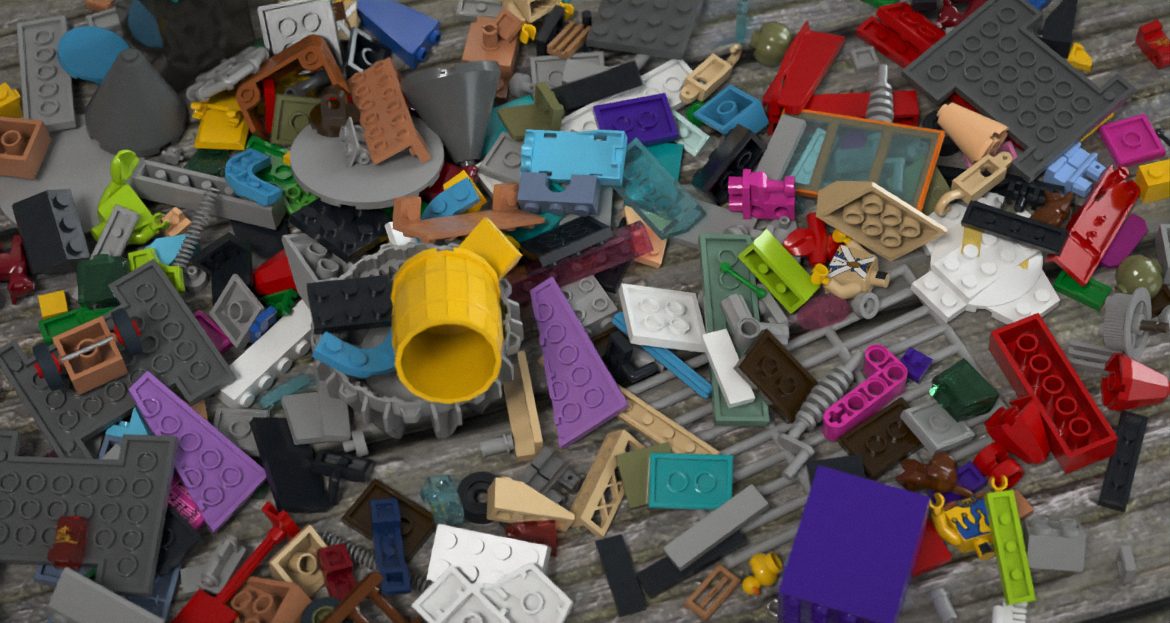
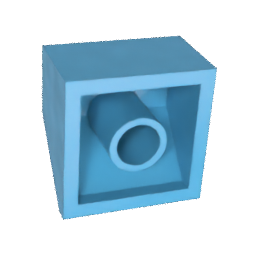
[693,85,769,135]

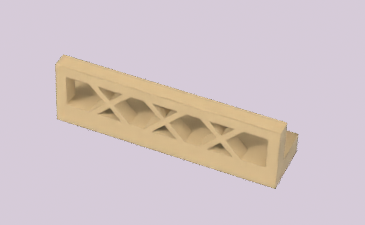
[502,350,543,462]
[569,429,646,538]

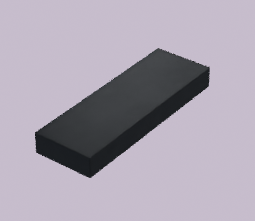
[595,534,646,617]

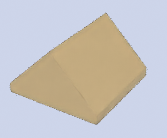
[268,524,328,598]

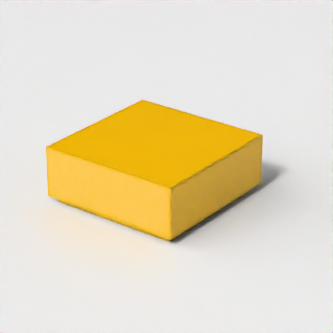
[38,290,69,320]

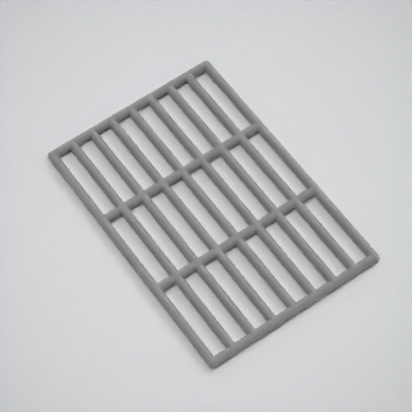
[625,264,1008,568]

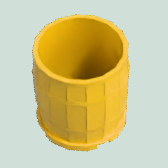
[391,247,503,404]

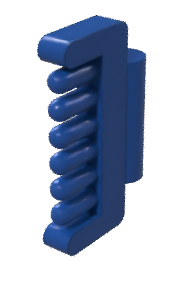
[250,305,277,344]

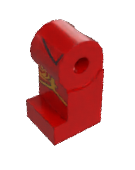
[1135,19,1170,69]

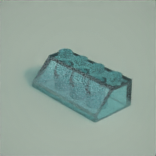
[612,138,707,240]

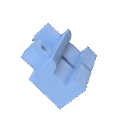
[1043,142,1106,198]

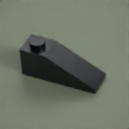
[1037,0,1078,59]

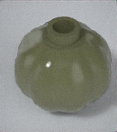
[749,21,792,67]
[1114,255,1163,299]

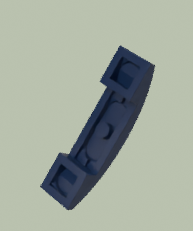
[369,498,411,595]

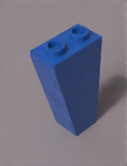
[355,0,441,70]

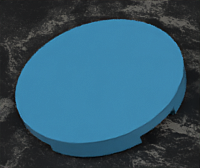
[57,26,130,85]

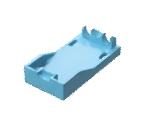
[520,129,627,186]

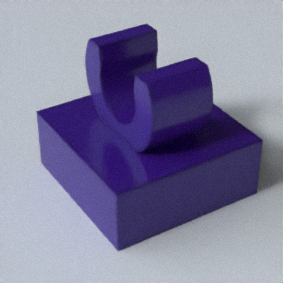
[900,347,933,383]

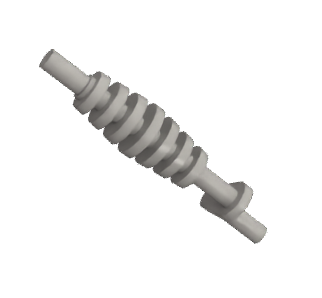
[865,64,906,196]
[777,351,864,480]

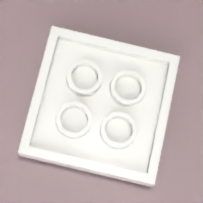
[619,283,706,353]

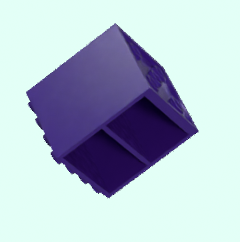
[778,465,931,623]

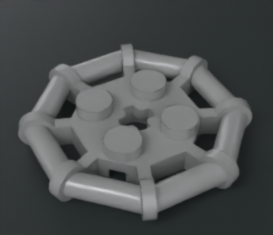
[186,47,269,102]

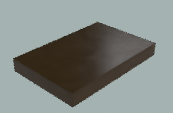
[733,329,818,424]
[837,397,924,480]
[341,478,441,564]

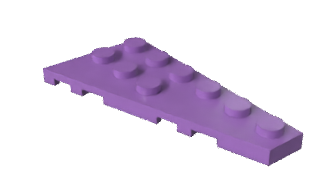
[530,276,630,450]
[129,371,267,535]

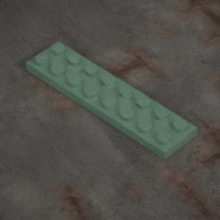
[698,234,769,426]

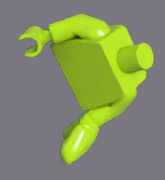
[90,149,170,245]

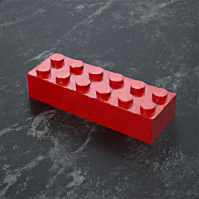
[989,313,1118,474]

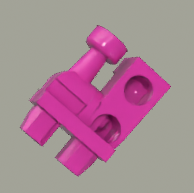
[728,169,796,220]

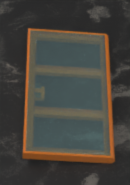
[780,107,945,212]

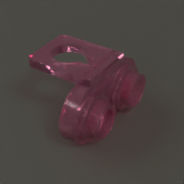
[797,293,849,331]

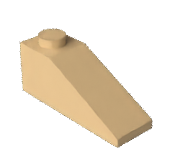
[487,477,575,532]

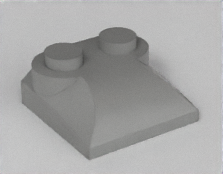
[209,274,265,348]

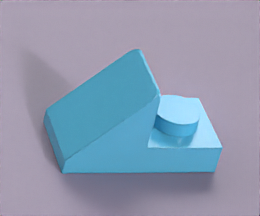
[106,407,153,438]

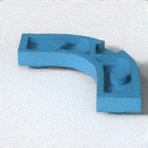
[224,148,283,206]
[417,177,481,243]
[312,328,396,378]

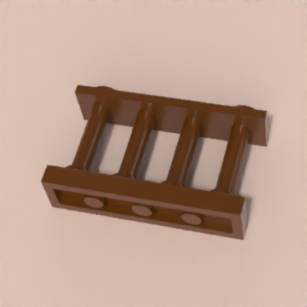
[320,570,422,623]

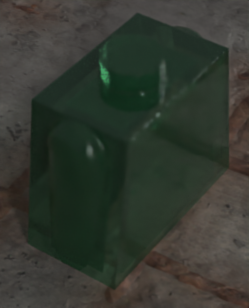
[76,254,130,307]
[929,358,1000,423]

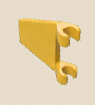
[191,83,243,127]

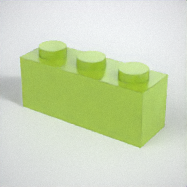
[737,228,820,314]

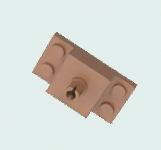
[462,16,522,104]

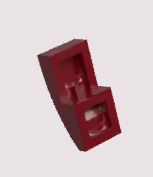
[317,543,357,600]

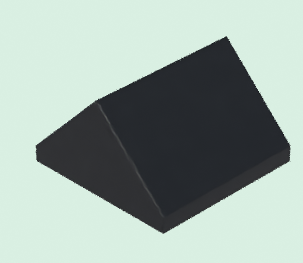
[345,26,391,88]

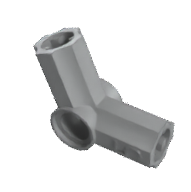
[720,293,789,351]

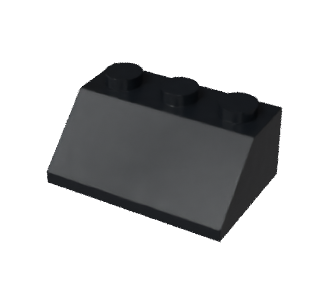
[690,124,767,207]
[12,189,90,275]

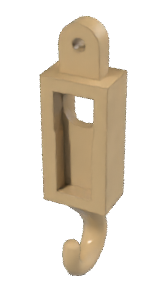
[679,44,742,103]
[934,152,1013,216]

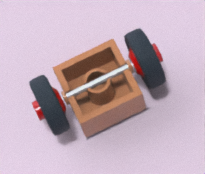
[32,308,143,395]

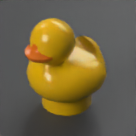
[742,552,784,596]

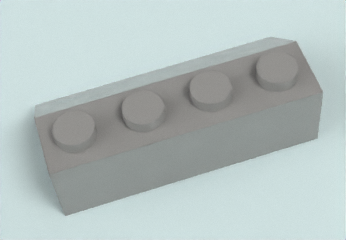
[48,567,165,623]

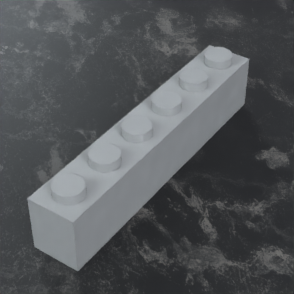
[132,159,286,230]

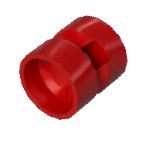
[973,442,1025,491]

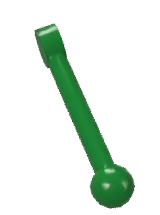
[720,262,766,298]

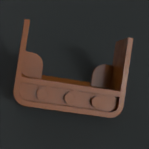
[236,34,351,142]

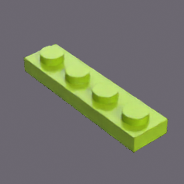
[983,490,1036,606]

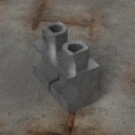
[515,445,580,507]

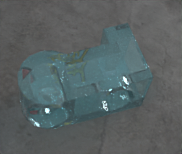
[420,474,464,526]

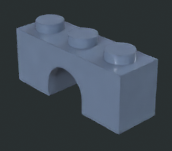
[517,172,601,217]

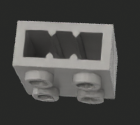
[560,272,618,338]

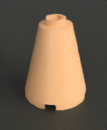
[936,103,1009,165]

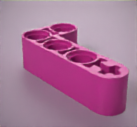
[822,344,908,441]

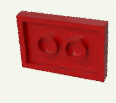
[875,2,946,54]

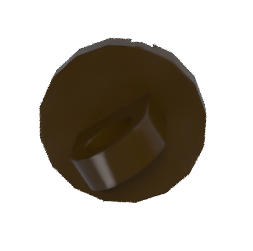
[310,87,360,137]

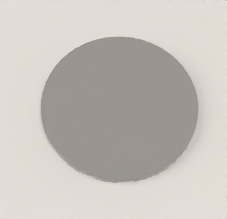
[0,114,144,238]
[290,115,444,210]

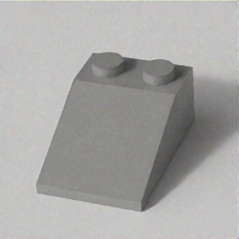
[282,233,353,309]

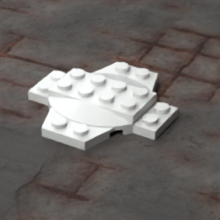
[911,201,1060,325]
[411,562,573,623]

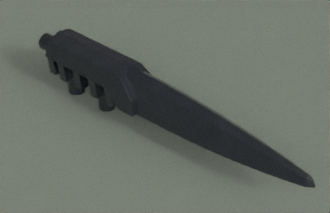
[905,162,1076,213]

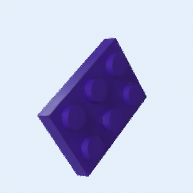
[592,93,678,150]

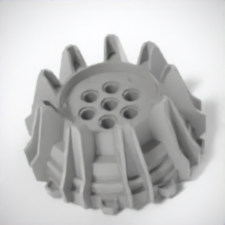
[310,242,524,439]

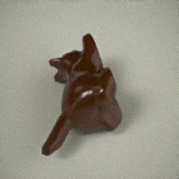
[1030,190,1074,228]
[896,452,975,498]

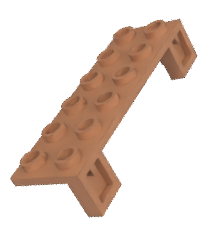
[347,57,431,164]
[392,182,545,244]

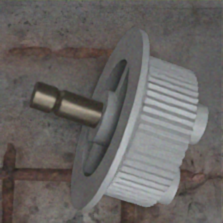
[1099,287,1169,360]

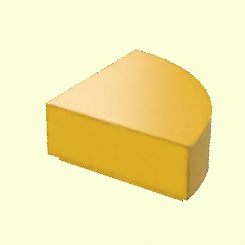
[1067,42,1092,72]

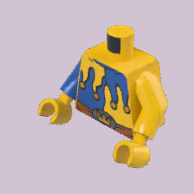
[929,475,1008,561]

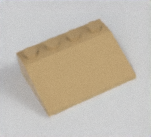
[816,181,947,262]

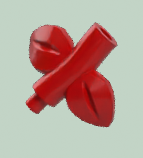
[782,212,845,269]

